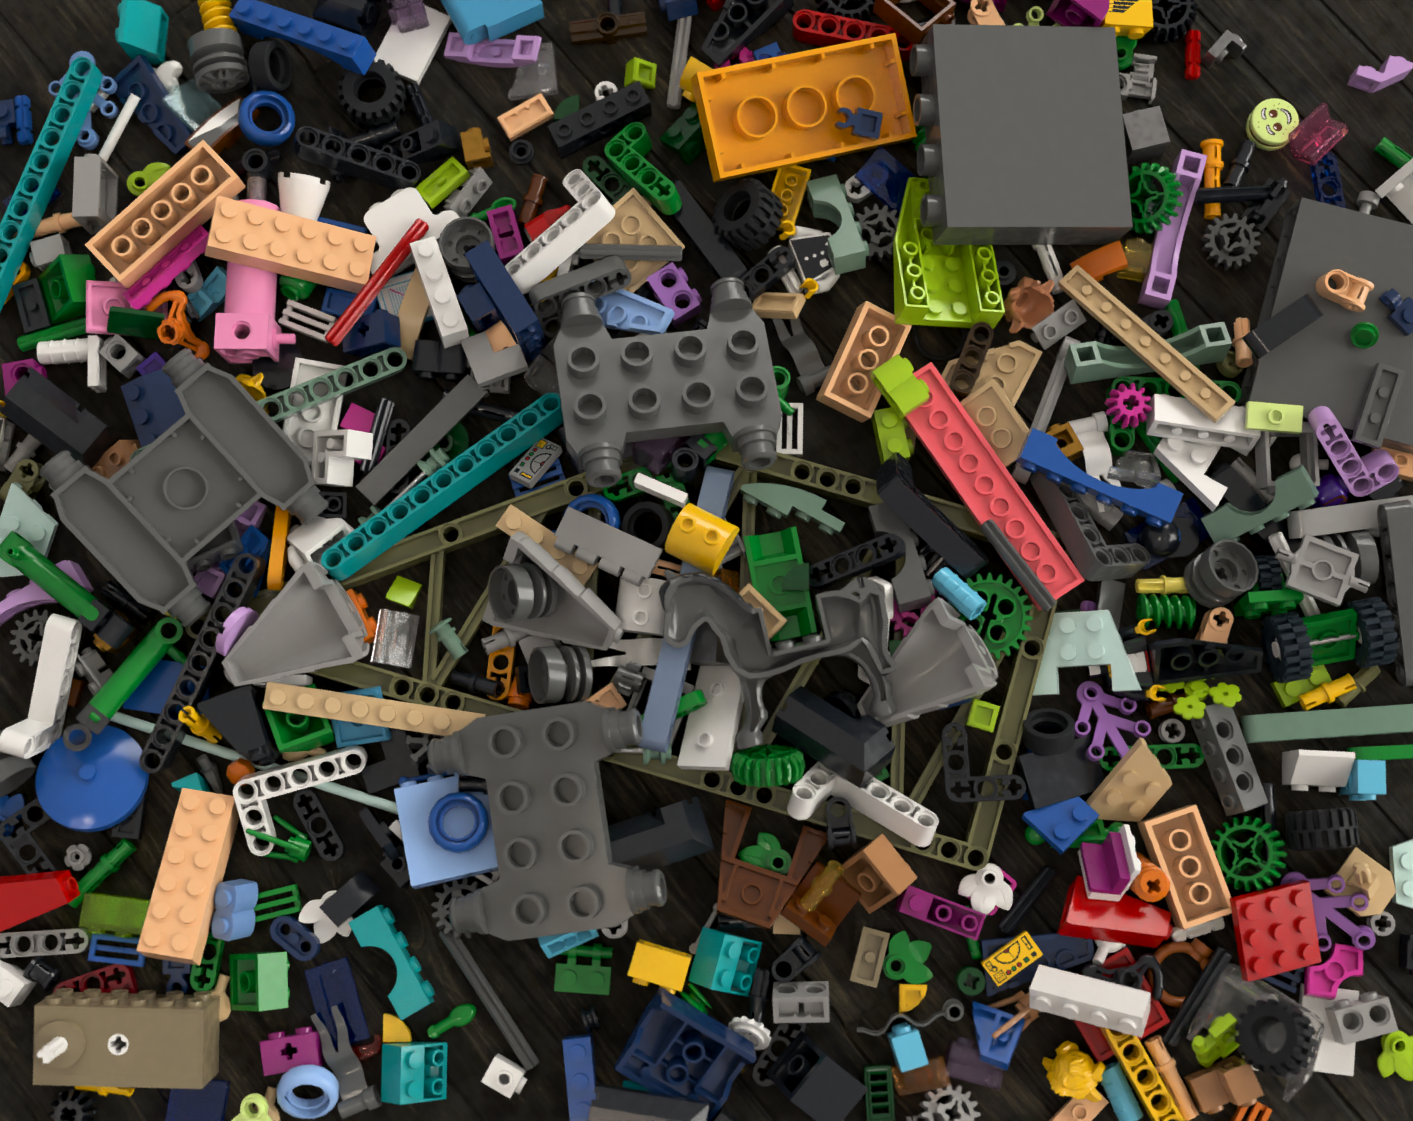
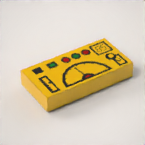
[981,930,1043,987]

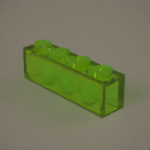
[79,892,151,938]

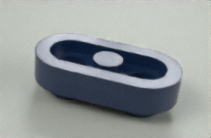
[270,915,321,961]

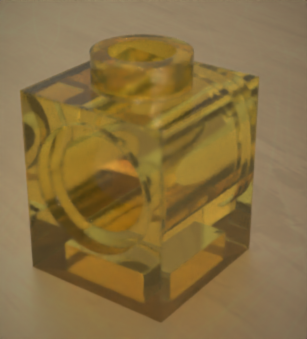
[1117,238,1153,282]

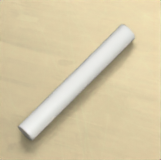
[98,93,140,163]

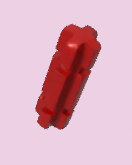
[1185,30,1201,80]

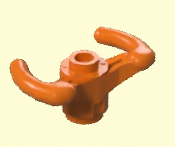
[145,290,210,360]

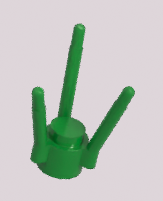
[246,815,313,863]

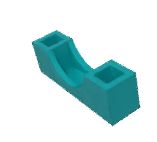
[349,905,435,1021]

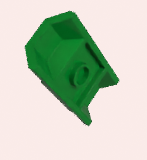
[743,526,817,642]

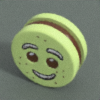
[1246,98,1299,151]

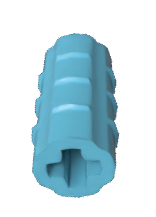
[931,567,987,620]
[1101,1061,1143,1121]

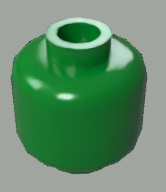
[279,275,318,301]

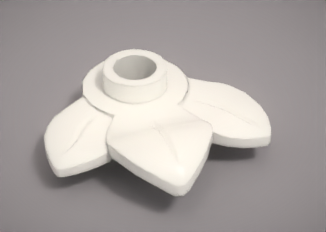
[958,863,1013,915]
[299,890,353,944]

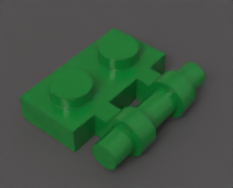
[554,943,613,995]

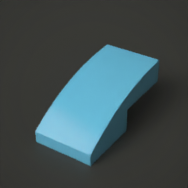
[187,266,227,322]

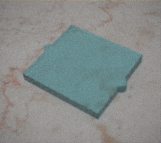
[162,78,222,132]

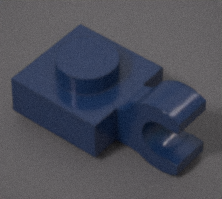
[0,99,17,146]
[1378,288,1413,336]

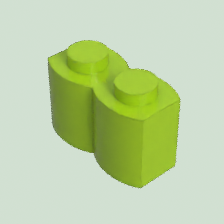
[870,354,930,419]

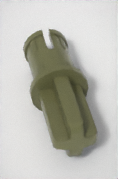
[1335,666,1381,708]

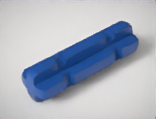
[14,95,33,145]

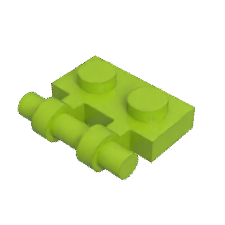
[1192,1012,1240,1068]

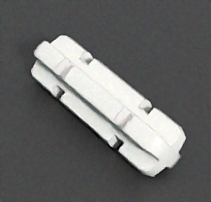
[1171,917,1225,942]

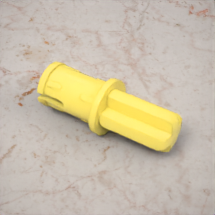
[1135,575,1189,595]

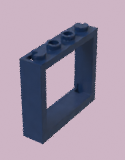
[464,240,549,363]

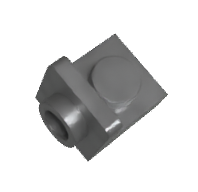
[1201,29,1247,68]

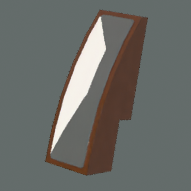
[184,96,261,155]

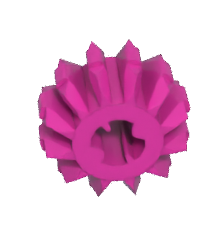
[1105,383,1152,429]

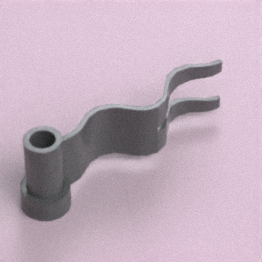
[771,316,831,397]
[857,998,964,1036]
[310,1005,382,1119]

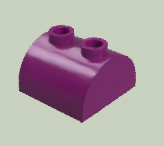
[1046,0,1109,27]

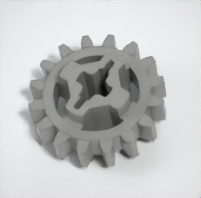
[918,1083,981,1121]

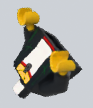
[1086,618,1166,702]

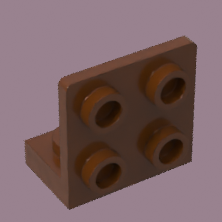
[780,862,861,947]

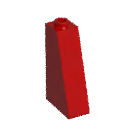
[0,870,81,932]
[1057,875,1173,948]

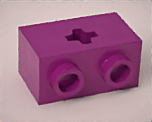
[260,1026,325,1076]

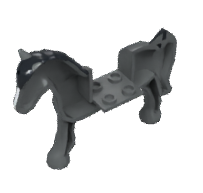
[659,569,897,749]

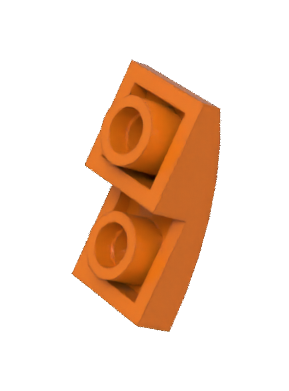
[1070,240,1128,282]

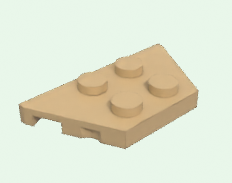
[1086,737,1172,822]

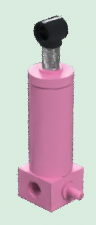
[214,148,296,364]

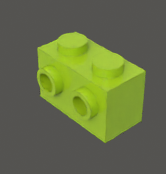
[871,407,914,464]

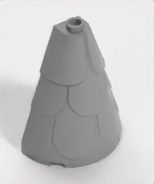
[482,531,625,651]
[222,561,370,686]
[857,597,998,727]

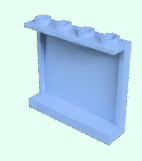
[394,773,498,889]

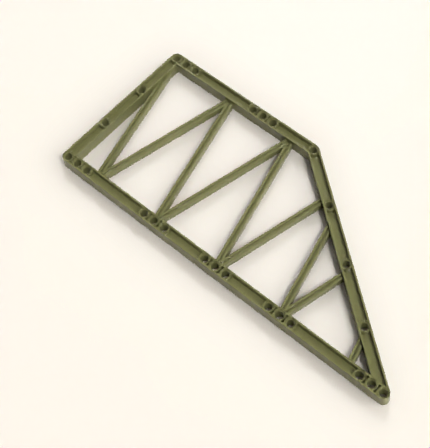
[185,435,1070,870]

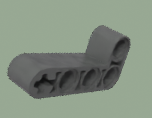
[529,255,631,338]

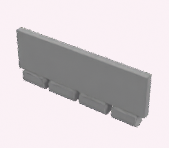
[554,506,663,587]

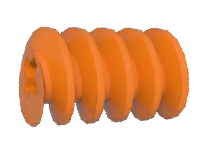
[1129,852,1170,902]

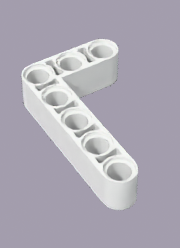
[505,169,616,294]
[0,613,82,759]
[233,745,368,856]
[787,762,939,847]

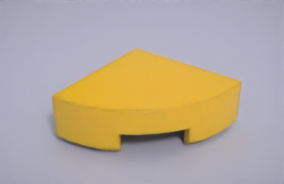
[899,983,927,1013]
[383,1013,412,1042]

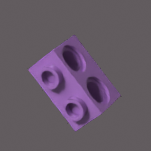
[646,262,702,328]

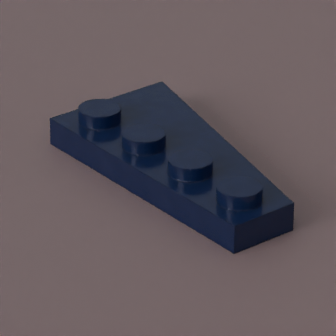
[105,55,193,155]
[980,932,1094,997]

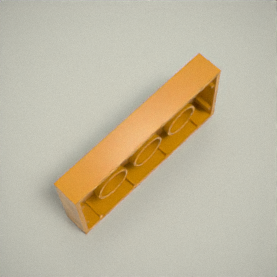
[691,33,917,182]

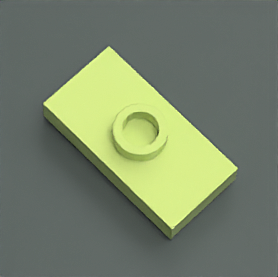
[1245,401,1303,434]

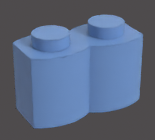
[212,879,258,941]

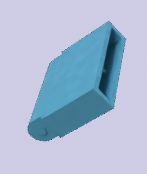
[440,0,544,45]

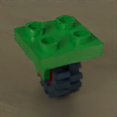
[1233,555,1304,620]

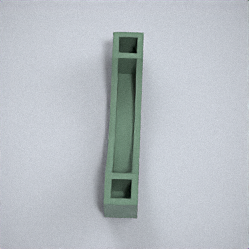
[1064,322,1232,384]

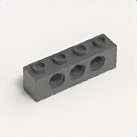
[1190,703,1269,816]

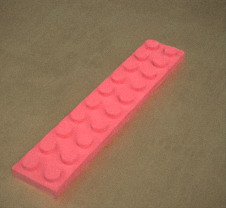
[904,362,1085,611]

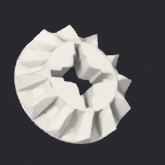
[728,1016,771,1050]

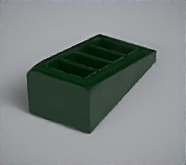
[862,1063,895,1121]

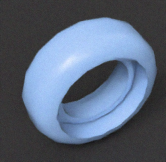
[277,1064,339,1119]

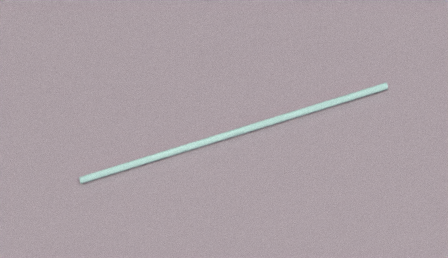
[110,712,398,815]

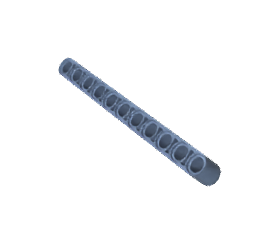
[638,466,735,753]

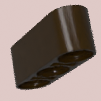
[949,322,994,400]

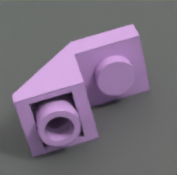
[1348,55,1413,93]

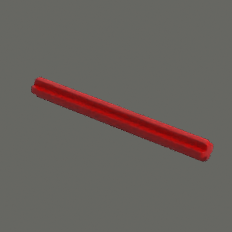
[325,218,429,347]

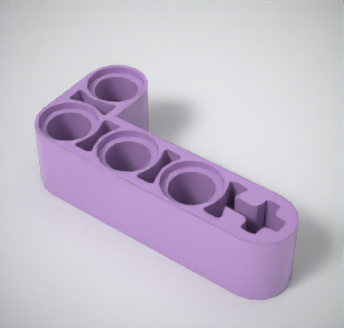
[1308,406,1399,497]

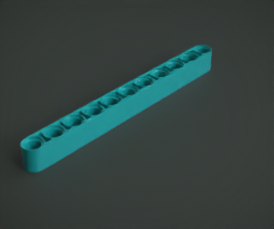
[0,57,103,312]
[321,393,563,581]

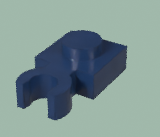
[834,107,883,141]
[162,960,192,993]

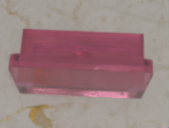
[1288,102,1348,166]

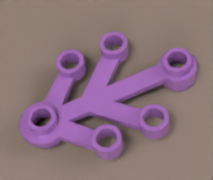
[1075,681,1151,761]
[1281,872,1376,951]

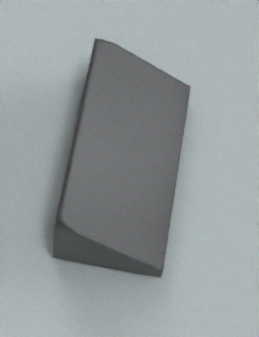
[1095,580,1125,630]

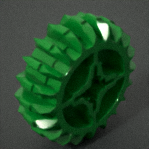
[1128,163,1184,234]
[730,744,805,788]
[1211,816,1287,892]

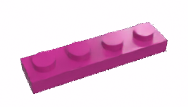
[122,225,209,310]

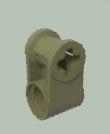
[0,459,47,501]

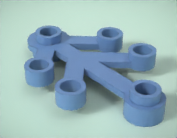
[48,51,119,150]

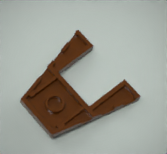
[717,799,827,930]

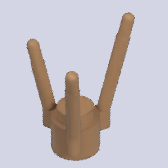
[988,990,1041,1039]

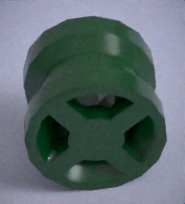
[955,966,985,996]

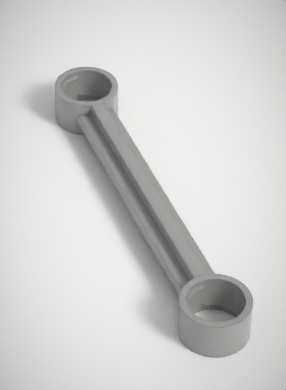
[1011,336,1081,485]

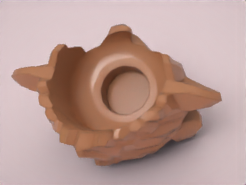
[1003,277,1054,333]

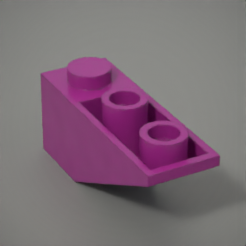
[894,885,986,941]

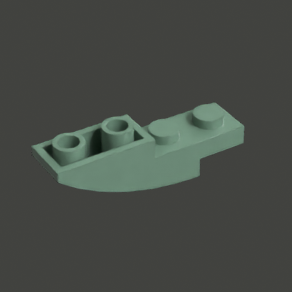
[740,483,845,536]

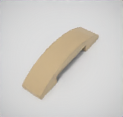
[394,263,447,361]

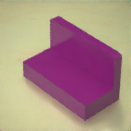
[1080,832,1131,895]

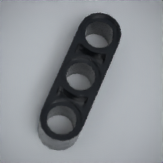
[1242,293,1323,360]

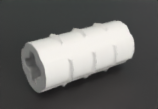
[37,338,88,365]

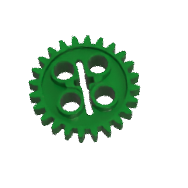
[947,573,1033,660]

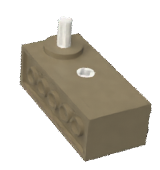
[33,988,220,1089]

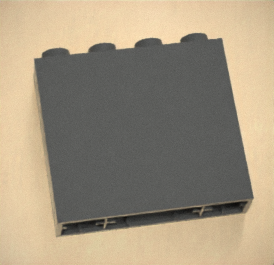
[909,24,1133,245]
[1236,197,1413,455]

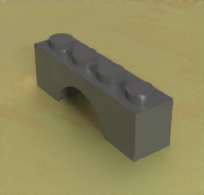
[869,503,935,614]

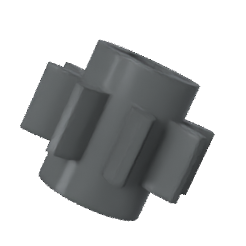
[613,661,646,697]

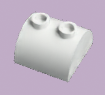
[615,576,666,637]

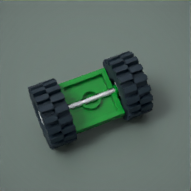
[1261,597,1398,683]

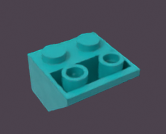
[115,0,169,65]
[688,927,763,997]
[381,1042,447,1105]

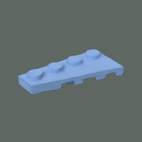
[590,280,675,335]

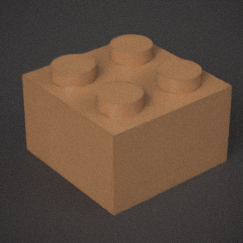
[835,833,918,914]

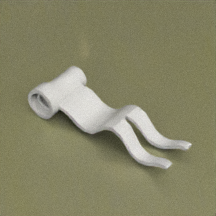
[1068,411,1121,513]
[591,638,691,671]

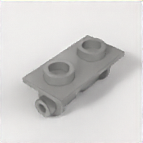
[444,167,493,218]
[1030,299,1087,350]
[74,647,113,696]

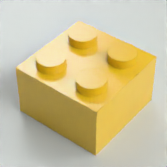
[628,939,692,995]

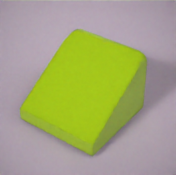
[624,57,657,89]
[385,575,423,610]

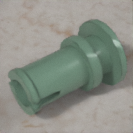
[429,617,469,661]

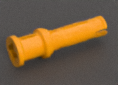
[1200,139,1224,220]

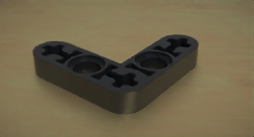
[941,722,1026,803]
[0,797,58,874]

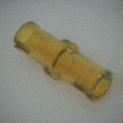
[800,860,844,912]

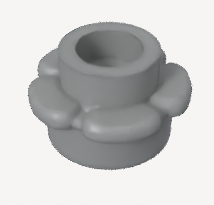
[64,844,92,871]

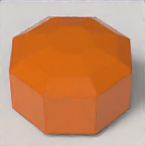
[226,758,255,787]

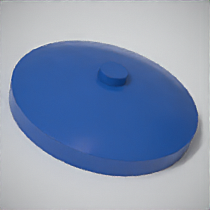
[35,725,149,832]

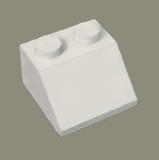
[1282,750,1355,792]

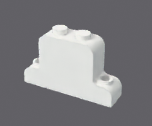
[364,187,459,277]

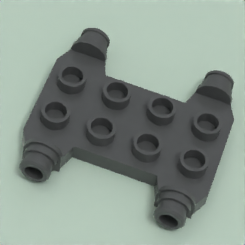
[553,277,782,488]
[40,348,329,627]
[427,701,667,941]

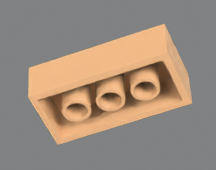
[816,301,912,423]
[1137,805,1232,929]

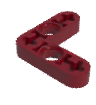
[53,964,139,994]

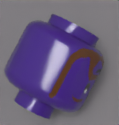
[1313,473,1351,508]

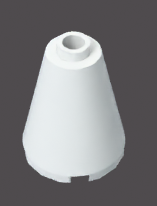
[278,172,331,221]

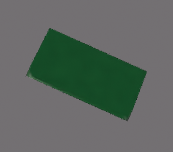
[107,306,165,339]

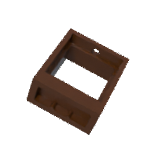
[873,0,956,44]

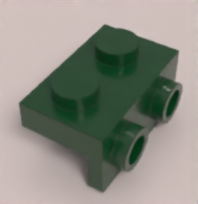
[659,103,706,165]

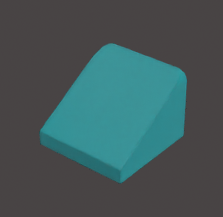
[171,772,210,793]

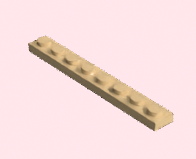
[1058,265,1236,423]
[263,681,486,736]

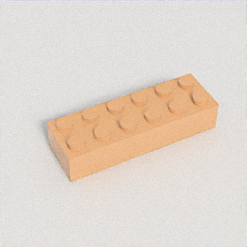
[85,140,246,289]
[204,196,376,293]
[136,788,239,966]

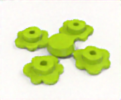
[1158,678,1242,720]

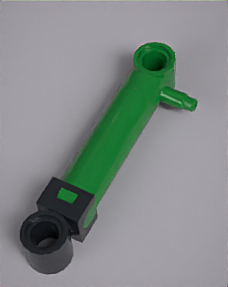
[670,366,794,483]
[0,531,135,649]
[63,617,187,751]

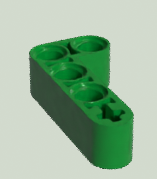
[604,122,682,215]

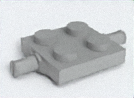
[1275,534,1370,607]

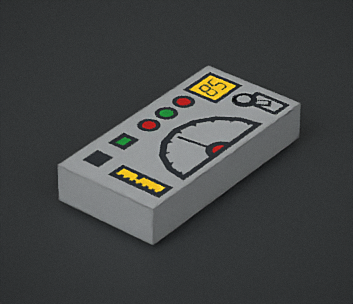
[509,438,563,489]

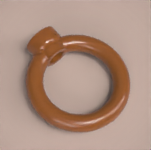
[1147,937,1213,1008]

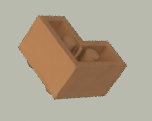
[1183,1055,1264,1114]

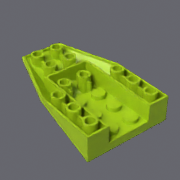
[893,177,1005,329]

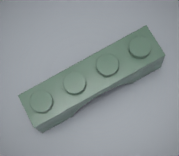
[806,174,869,275]
[1201,464,1319,543]

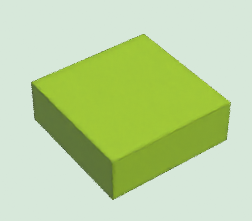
[966,699,1000,733]

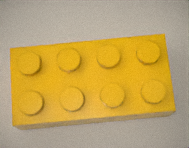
[771,165,811,232]

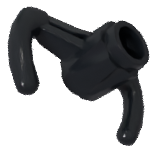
[1081,953,1164,1001]

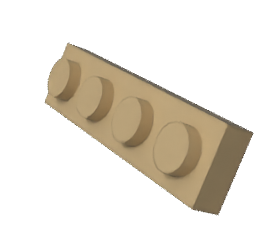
[496,504,599,586]

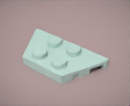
[0,482,59,577]

